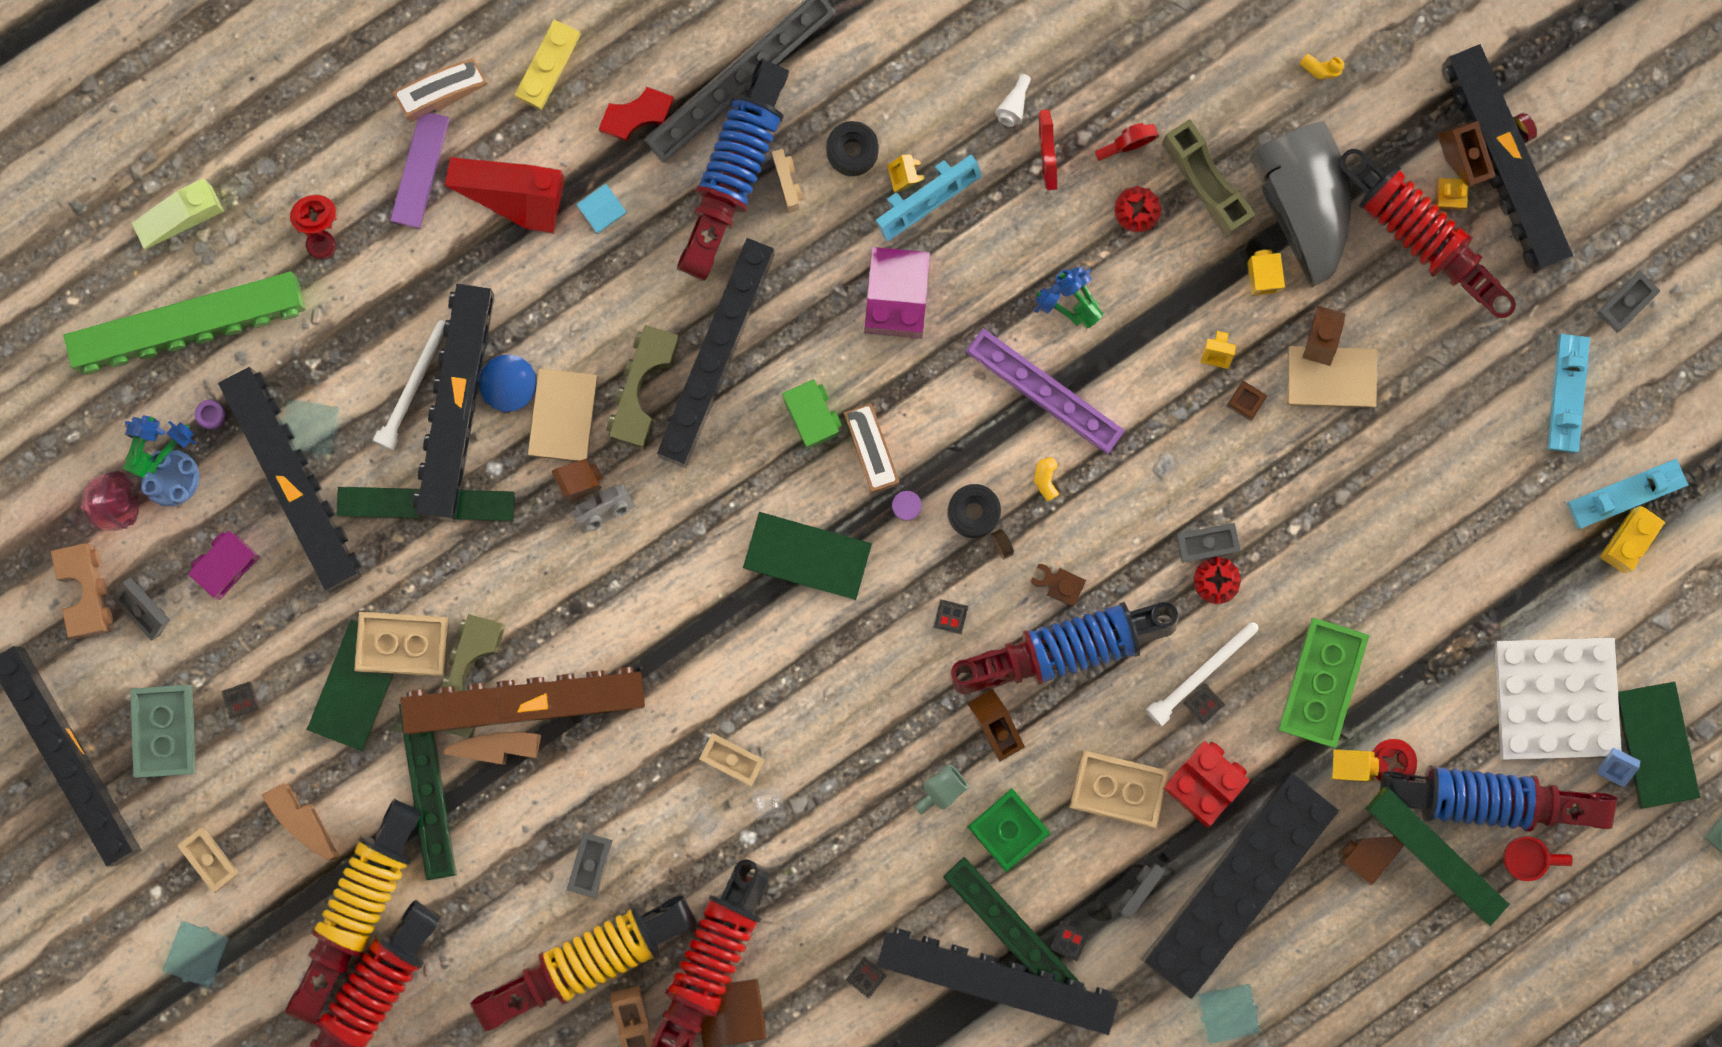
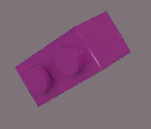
[188,530,261,600]

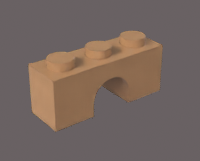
[51,543,113,639]

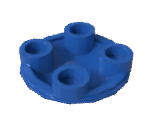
[479,354,537,413]

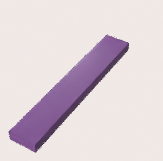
[966,328,1125,455]

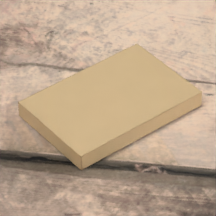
[1287,346,1377,408]
[528,368,598,462]
[354,612,449,677]
[1069,750,1170,829]

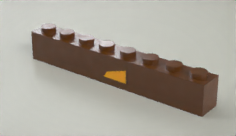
[400,667,645,735]

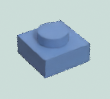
[1598,748,1640,787]

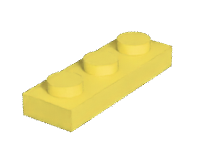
[515,19,581,110]

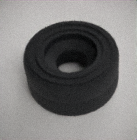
[826,121,879,176]
[947,484,1001,538]

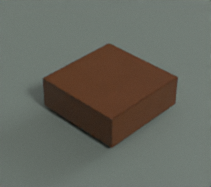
[1226,380,1267,421]

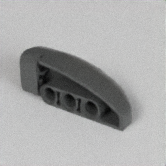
[1250,121,1351,288]

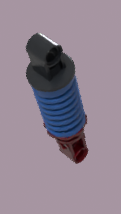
[677,58,789,281]
[951,602,1178,695]
[1379,765,1617,832]

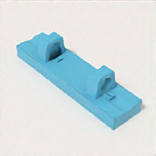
[876,155,982,242]
[1547,334,1590,454]
[1567,459,1688,530]

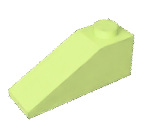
[132,178,224,250]

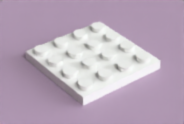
[1494,638,1621,760]

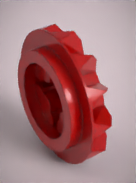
[1115,185,1162,232]
[290,195,337,237]
[1194,557,1241,604]
[1371,739,1417,782]

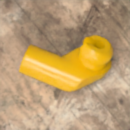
[1299,53,1344,80]
[1033,457,1059,502]

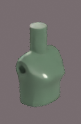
[915,764,969,814]

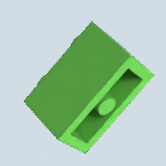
[782,379,842,450]

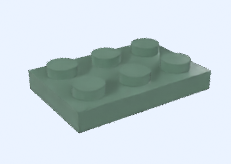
[130,685,196,778]

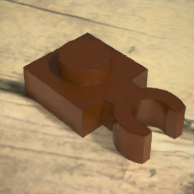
[1030,564,1086,607]

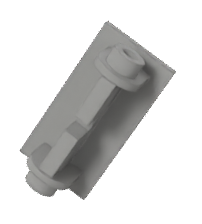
[571,484,635,534]

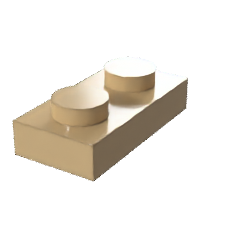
[772,149,803,213]
[699,733,766,787]
[177,827,240,893]

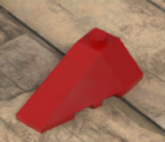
[445,157,565,234]

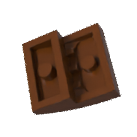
[701,978,767,1047]

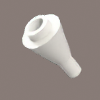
[995,74,1031,127]

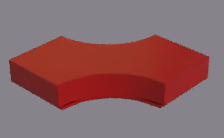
[599,86,674,141]
[1038,109,1057,191]

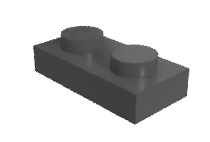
[1597,271,1660,333]
[1176,523,1241,563]
[112,577,170,641]
[567,832,613,898]
[1118,863,1166,919]

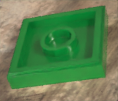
[967,788,1051,872]

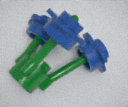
[1034,266,1104,329]
[123,415,197,478]

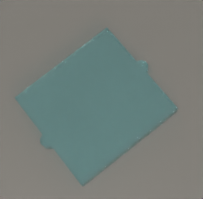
[281,399,339,455]
[163,921,229,988]
[1198,984,1260,1044]

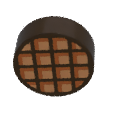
[991,529,1014,560]

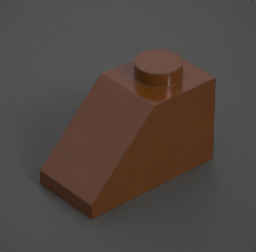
[1437,121,1496,186]
[1302,305,1345,366]
[552,459,603,504]
[967,689,1025,762]
[1339,836,1404,886]

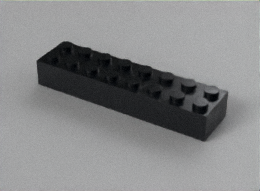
[1141,773,1339,1000]

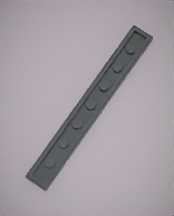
[644,0,836,163]

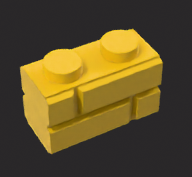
[1600,506,1665,573]

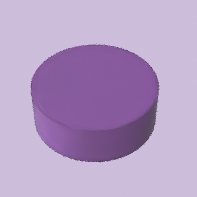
[195,400,227,430]
[892,491,922,521]

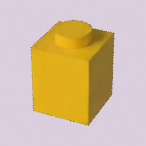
[1247,250,1285,296]
[1332,749,1379,782]

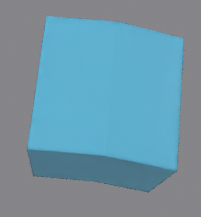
[576,184,627,234]

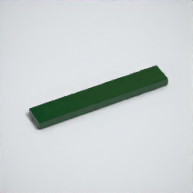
[336,487,515,522]
[398,704,457,881]
[1365,786,1510,927]
[942,857,1086,989]

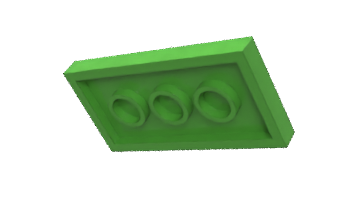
[1277,617,1369,748]

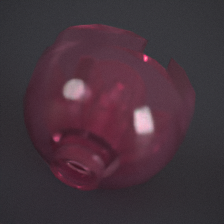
[81,471,139,531]

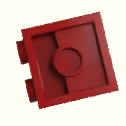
[1163,741,1250,828]

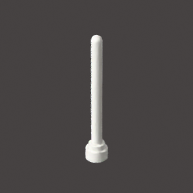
[372,320,445,451]
[1145,622,1258,727]

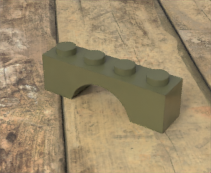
[1162,119,1256,238]
[606,325,680,450]
[441,614,506,738]

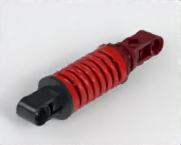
[1340,149,1516,318]
[651,859,769,1047]
[309,900,441,1047]

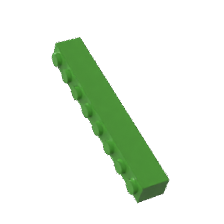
[63,272,306,375]

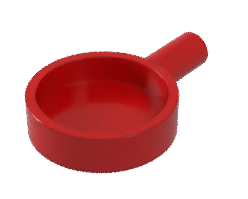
[1095,123,1159,161]
[1503,836,1573,881]

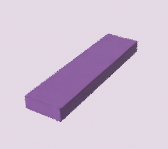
[390,112,450,229]

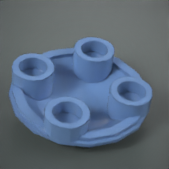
[141,450,200,507]

